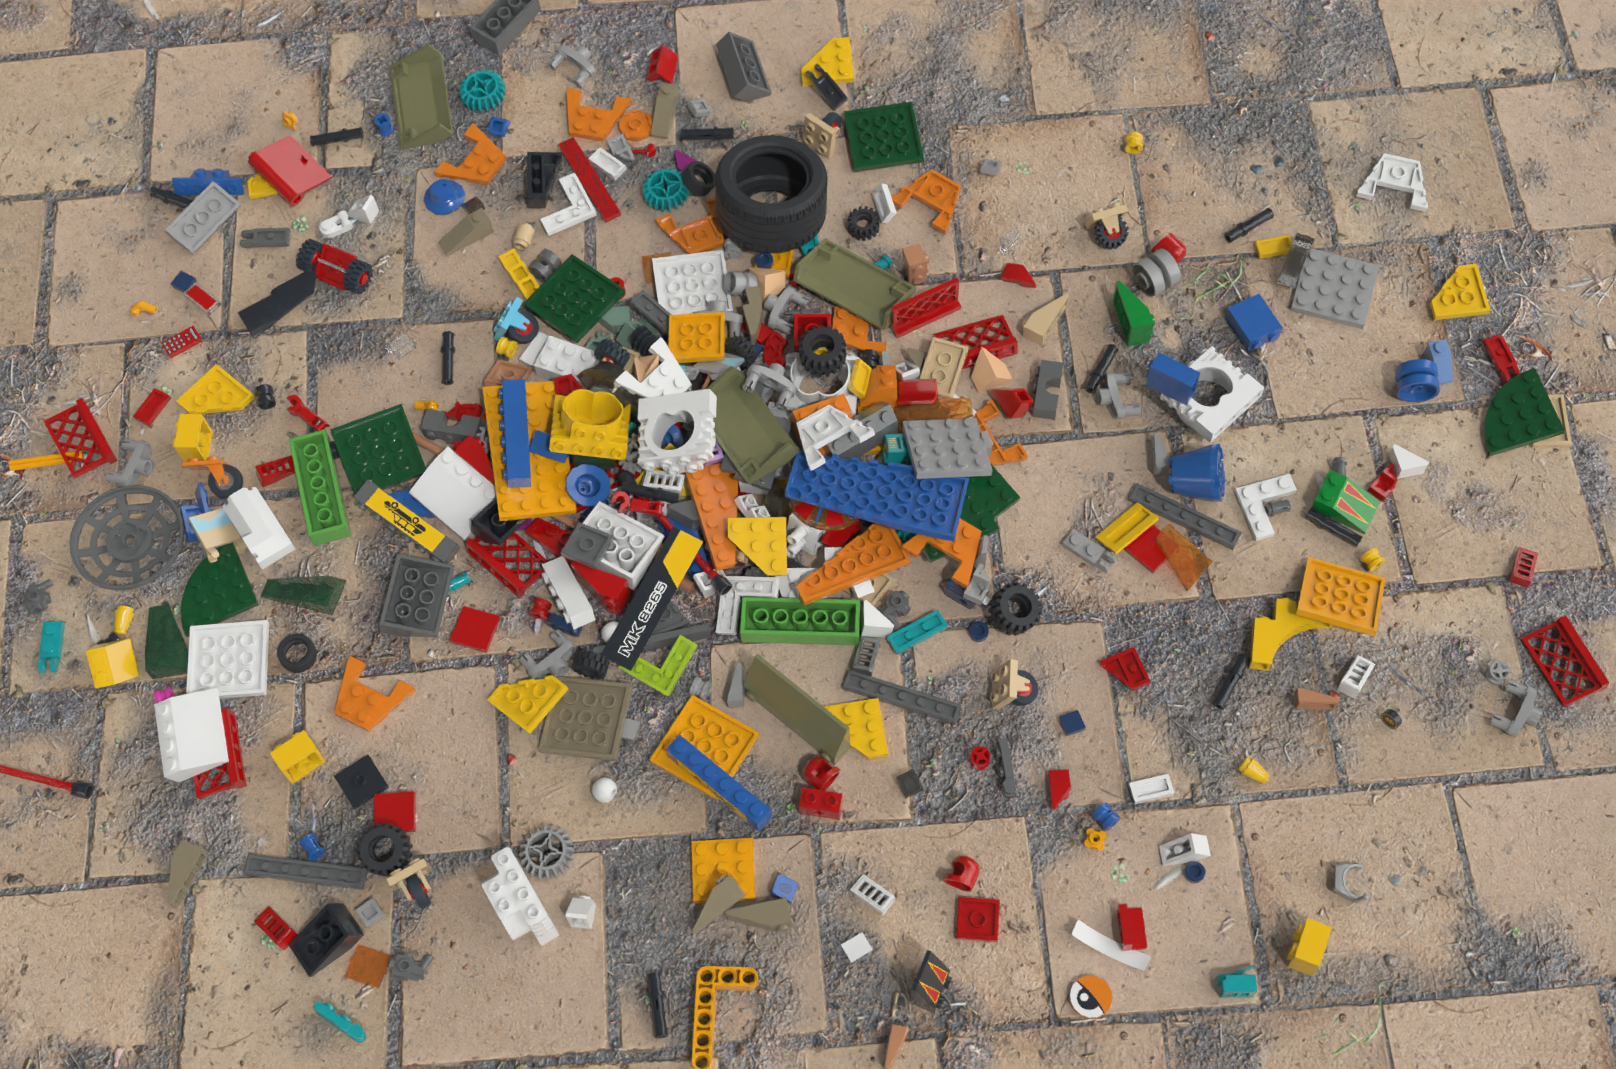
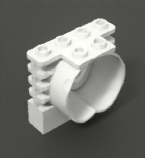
[1160,346,1264,443]
[784,347,859,417]
[637,389,717,475]
[480,847,559,946]

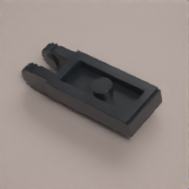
[805,64,848,111]

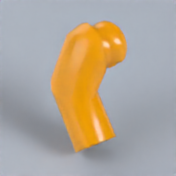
[130,301,157,317]
[414,400,439,410]

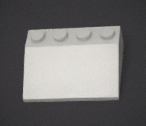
[409,447,496,541]
[583,501,664,590]
[154,688,229,782]

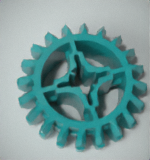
[459,69,506,112]
[642,167,690,213]

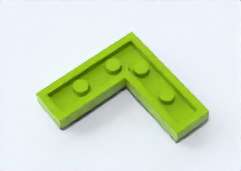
[618,635,698,697]

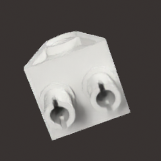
[786,511,830,558]

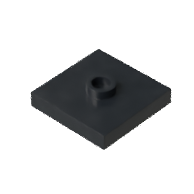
[334,754,389,810]

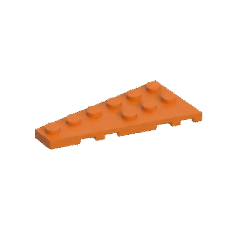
[684,463,738,571]
[796,523,911,605]

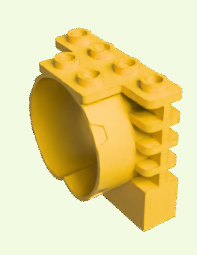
[549,389,631,460]

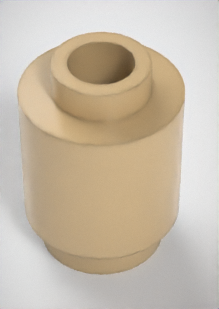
[513,223,535,251]

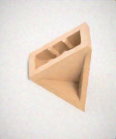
[749,267,786,310]
[971,347,1012,393]
[634,354,659,396]

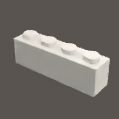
[541,556,595,629]

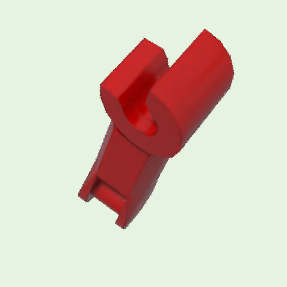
[287,395,330,431]
[611,491,665,517]

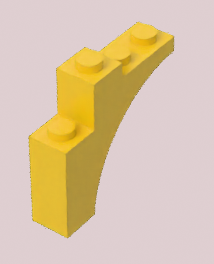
[1249,598,1334,671]

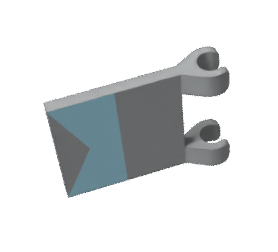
[686,352,745,384]

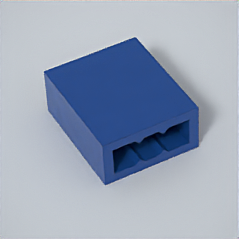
[1225,293,1282,351]
[1145,353,1201,405]

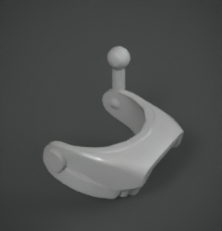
[1333,863,1369,903]

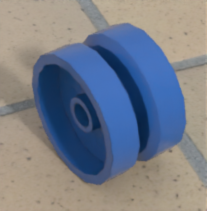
[1395,359,1440,402]

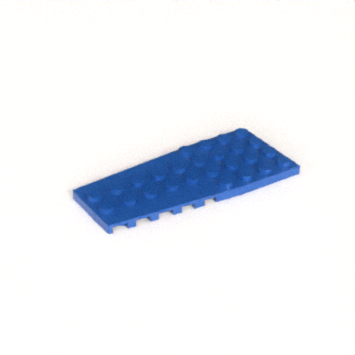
[785,449,969,542]

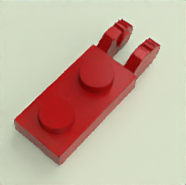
[1482,334,1521,384]

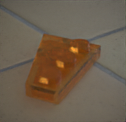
[1155,523,1213,591]

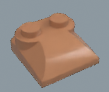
[485,359,533,387]

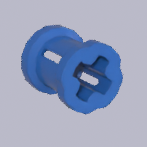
[375,113,394,136]
[299,834,325,861]

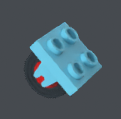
[493,297,539,344]

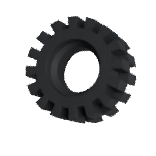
[847,206,880,241]
[725,335,757,371]
[572,650,610,680]

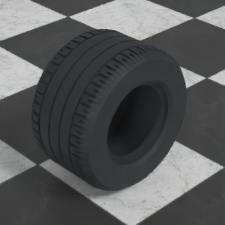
[715,135,828,253]

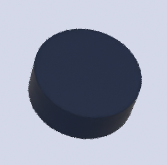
[755,252,774,269]
[969,622,989,642]
[1184,861,1206,884]

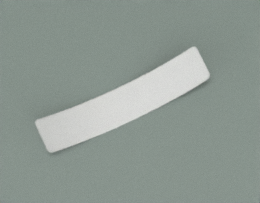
[1072,920,1151,971]

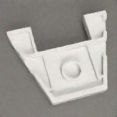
[1356,153,1428,212]
[613,337,692,398]
[797,405,875,471]
[775,547,842,599]

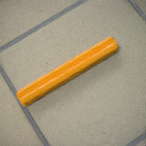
[8,451,84,471]

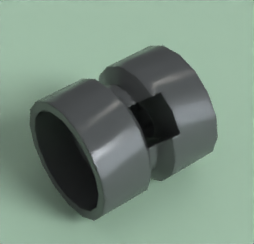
[528,249,562,283]

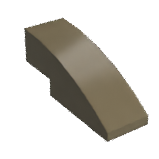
[742,286,762,345]

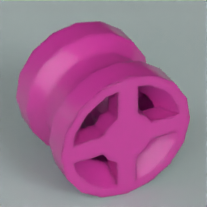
[154,686,175,704]

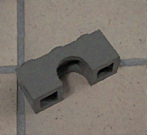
[1030,360,1063,420]
[421,409,484,443]

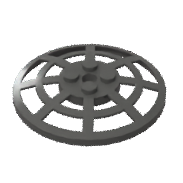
[69,485,185,591]

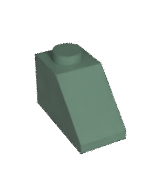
[598,306,632,335]
[616,320,660,350]

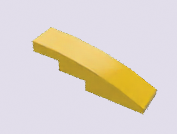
[499,248,540,301]

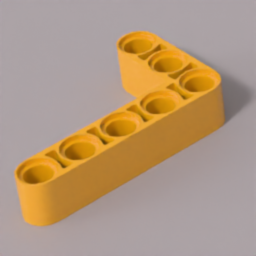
[692,966,759,1069]

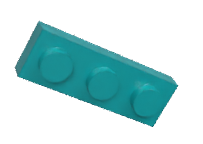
[887,610,948,655]

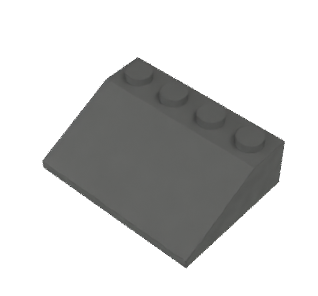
[379,554,455,637]

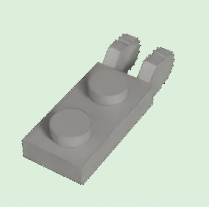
[1062,529,1117,573]

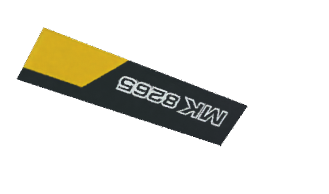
[601,527,703,671]

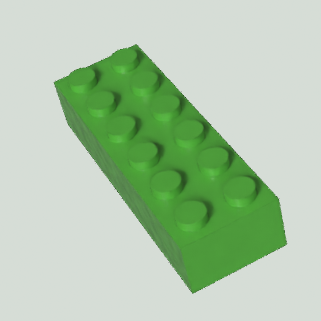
[289,429,352,546]
[740,597,860,645]

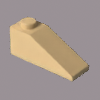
[1022,294,1069,345]

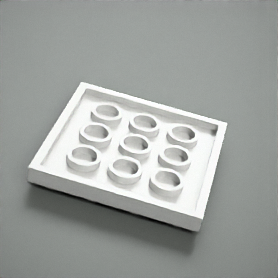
[652,250,733,315]
[186,620,269,699]

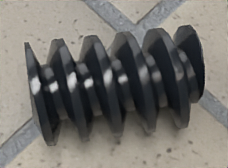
[630,326,662,364]

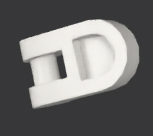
[319,211,353,238]

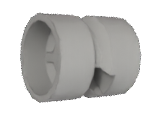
[724,271,758,296]

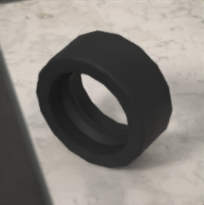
[682,161,715,196]
[277,634,317,673]

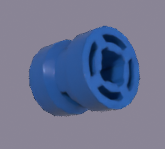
[1092,802,1121,831]

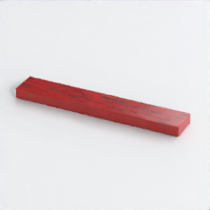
[558,137,621,223]

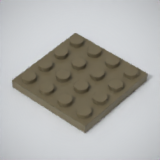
[539,676,633,761]

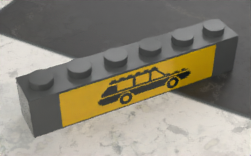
[354,480,460,564]

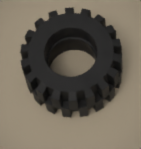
[799,325,846,377]
[988,582,1042,636]
[356,823,413,876]

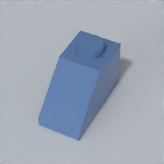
[1423,339,1453,385]

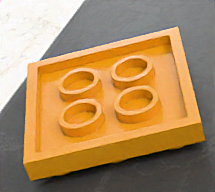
[668,312,725,363]
[692,838,756,903]

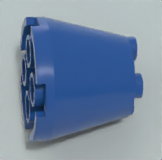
[1169,444,1225,502]

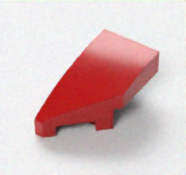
[1001,263,1037,288]
[444,402,483,422]
[1367,463,1398,502]
[1048,769,1071,810]

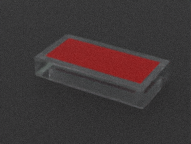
[183,282,222,316]

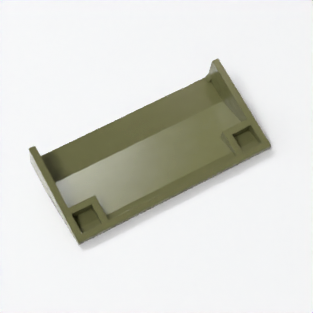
[389,43,453,150]
[793,238,916,331]
[707,366,800,485]
[744,654,851,765]

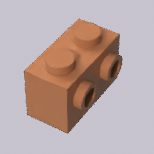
[902,243,929,285]

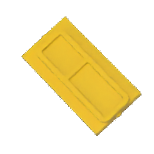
[1095,502,1159,554]

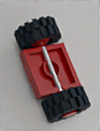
[296,239,373,294]

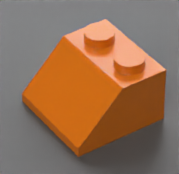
[860,365,897,407]

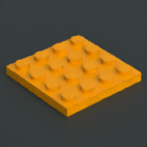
[1296,557,1386,637]
[649,695,760,801]

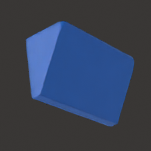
[529,430,569,464]

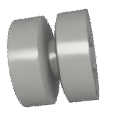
[1132,248,1181,297]

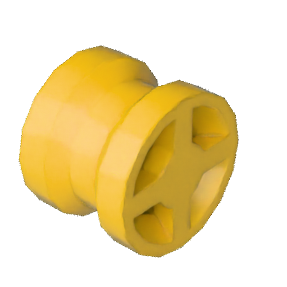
[1125,132,1143,154]
[496,337,518,359]
[1360,548,1386,572]

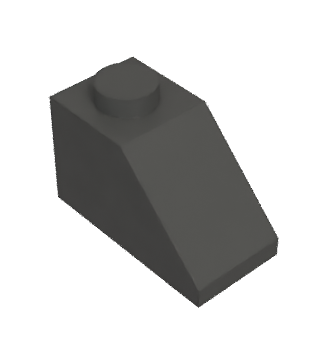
[667,500,702,530]

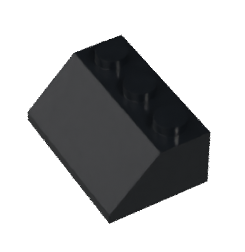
[471,498,529,545]

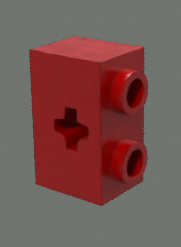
[799,787,843,820]

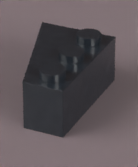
[527,152,562,208]

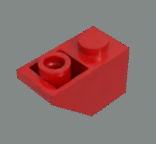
[990,387,1034,419]

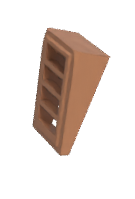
[1294,688,1340,710]
[884,1024,909,1069]

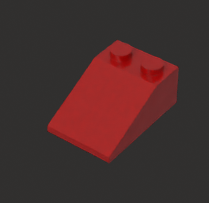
[571,561,631,614]

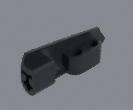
[237,271,317,339]

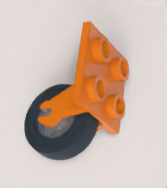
[182,457,243,498]

